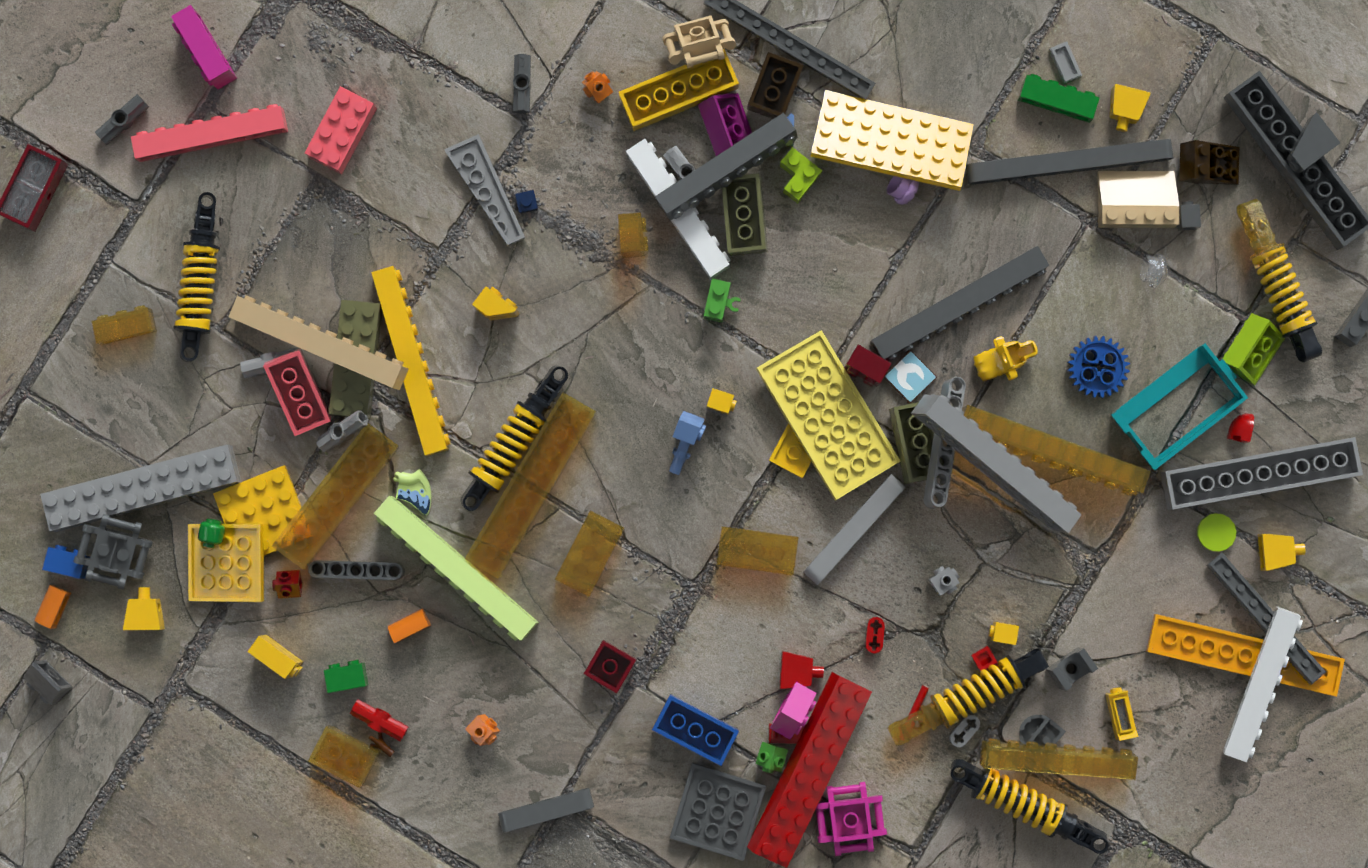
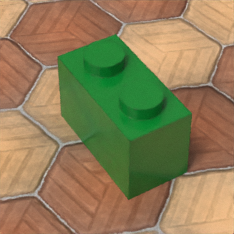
[324,660,368,693]

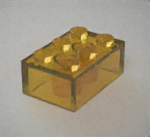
[308,725,381,788]

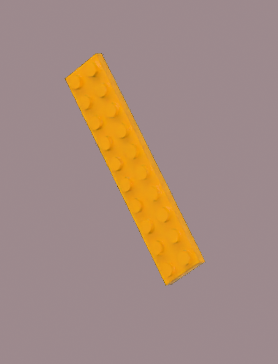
[1146,614,1345,697]

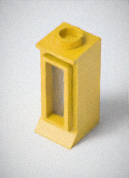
[1105,687,1139,741]

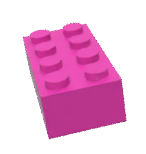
[171,5,237,90]

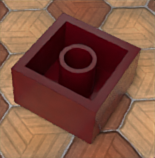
[844,344,892,387]
[584,640,637,693]

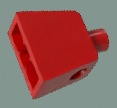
[779,651,824,689]

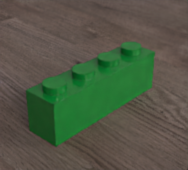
[1017,74,1100,123]

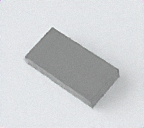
[1049,41,1082,84]

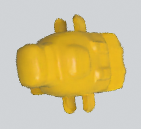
[973,336,1038,381]

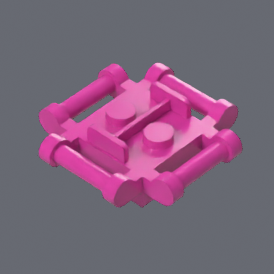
[815,782,887,856]

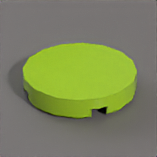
[1197,513,1236,552]

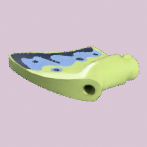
[393,469,432,515]

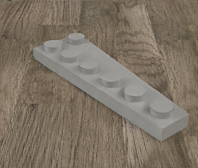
[444,134,525,246]

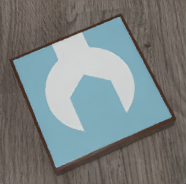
[884,350,937,404]

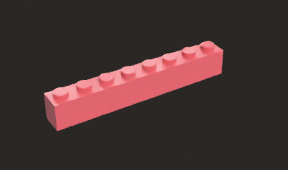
[131,104,288,162]

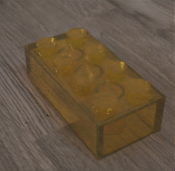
[555,510,625,597]
[716,526,799,576]

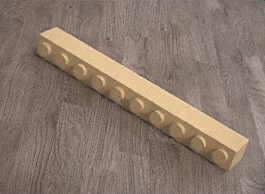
[229,295,408,390]

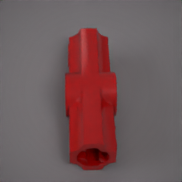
[350,699,409,742]

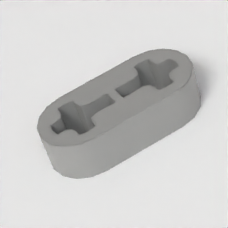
[949,714,980,747]

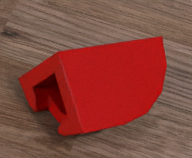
[1227,413,1254,443]

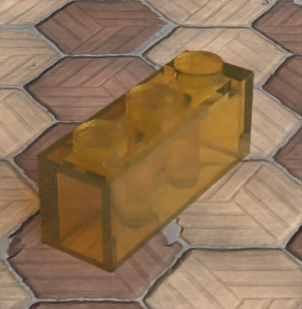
[91,305,157,345]

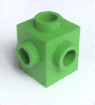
[755,742,788,774]

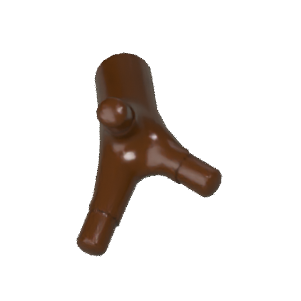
[369,732,395,757]

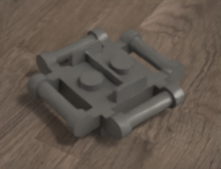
[73,514,153,590]

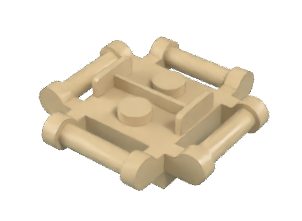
[662,15,736,68]

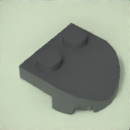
[1019,715,1066,761]

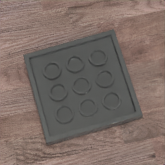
[670,763,766,861]

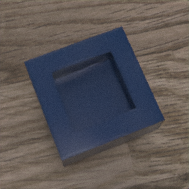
[515,190,538,213]

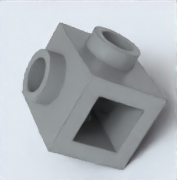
[928,566,960,596]

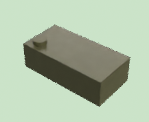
[722,173,768,256]
[889,402,944,484]

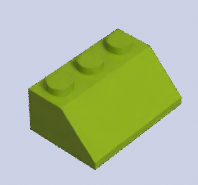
[1223,313,1285,385]

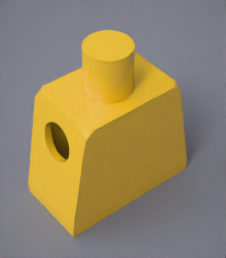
[1109,84,1151,132]
[1257,534,1306,571]
[123,587,165,630]

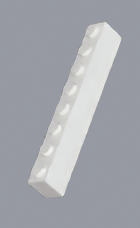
[626,139,731,280]
[1223,606,1303,762]

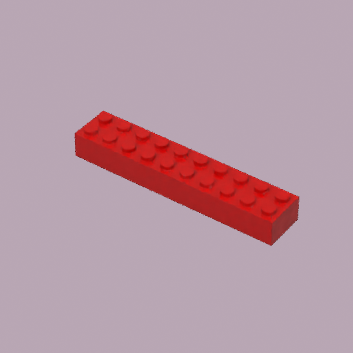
[747,672,872,868]

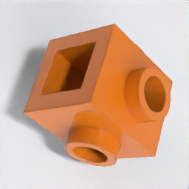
[582,71,613,103]
[465,714,500,746]

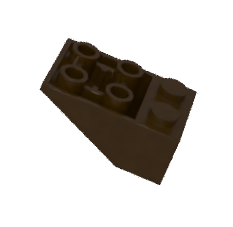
[1179,140,1240,185]

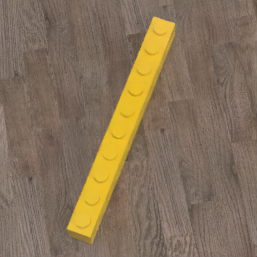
[371,266,451,456]

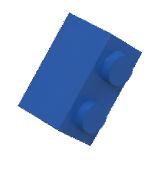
[42,544,91,579]

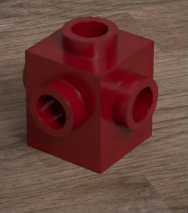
[272,570,303,599]

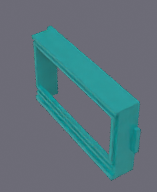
[1111,343,1248,470]

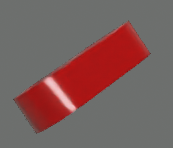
[865,617,885,653]

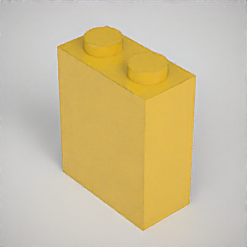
[247,635,303,679]

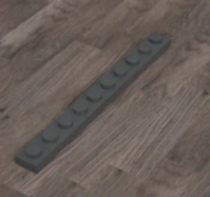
[703,0,876,100]

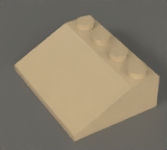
[1098,171,1179,228]

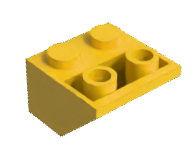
[472,286,520,321]

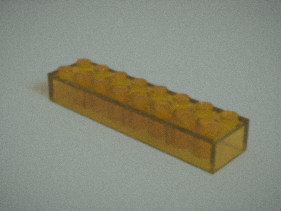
[272,423,399,570]

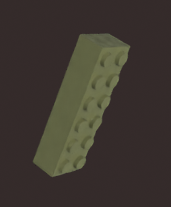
[329,300,382,419]

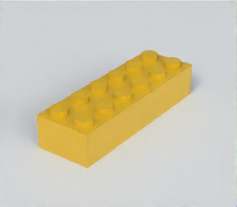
[618,49,739,132]

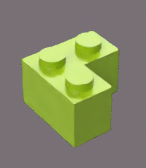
[780,147,822,204]

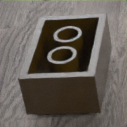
[747,52,804,119]

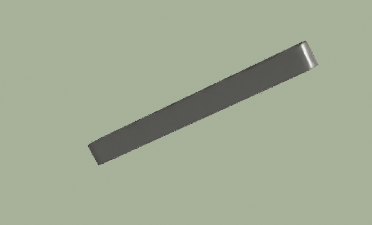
[966,139,1174,185]

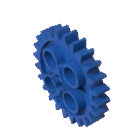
[1067,336,1130,398]

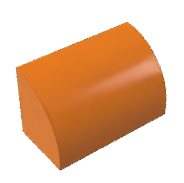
[34,584,71,629]
[388,608,431,643]

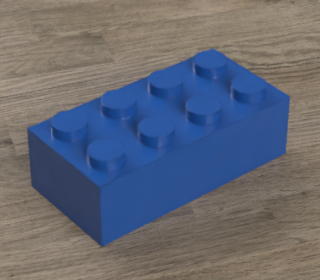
[652,694,739,766]

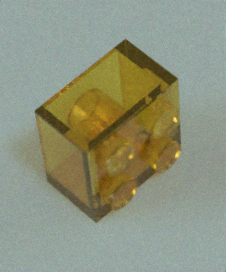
[618,212,648,258]

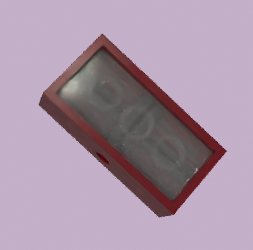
[0,144,69,232]

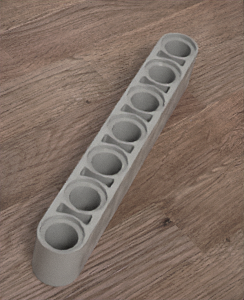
[923,377,966,509]
[803,474,906,585]

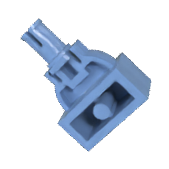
[669,411,706,475]

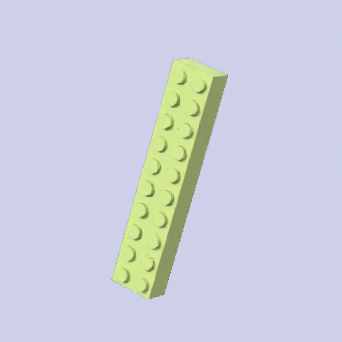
[374,496,539,641]

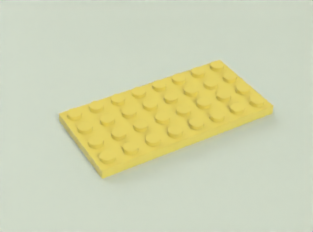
[756,330,900,500]

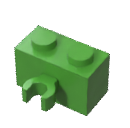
[703,279,741,323]

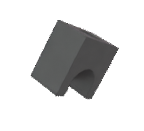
[1046,647,1098,691]

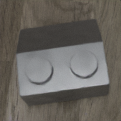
[23,660,72,705]

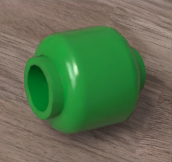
[198,518,225,548]

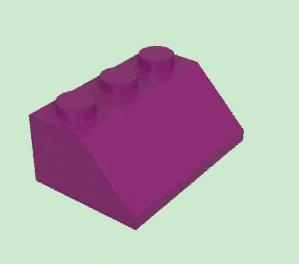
[698,93,752,156]

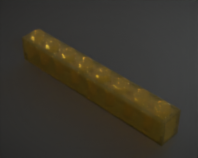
[979,739,1138,780]

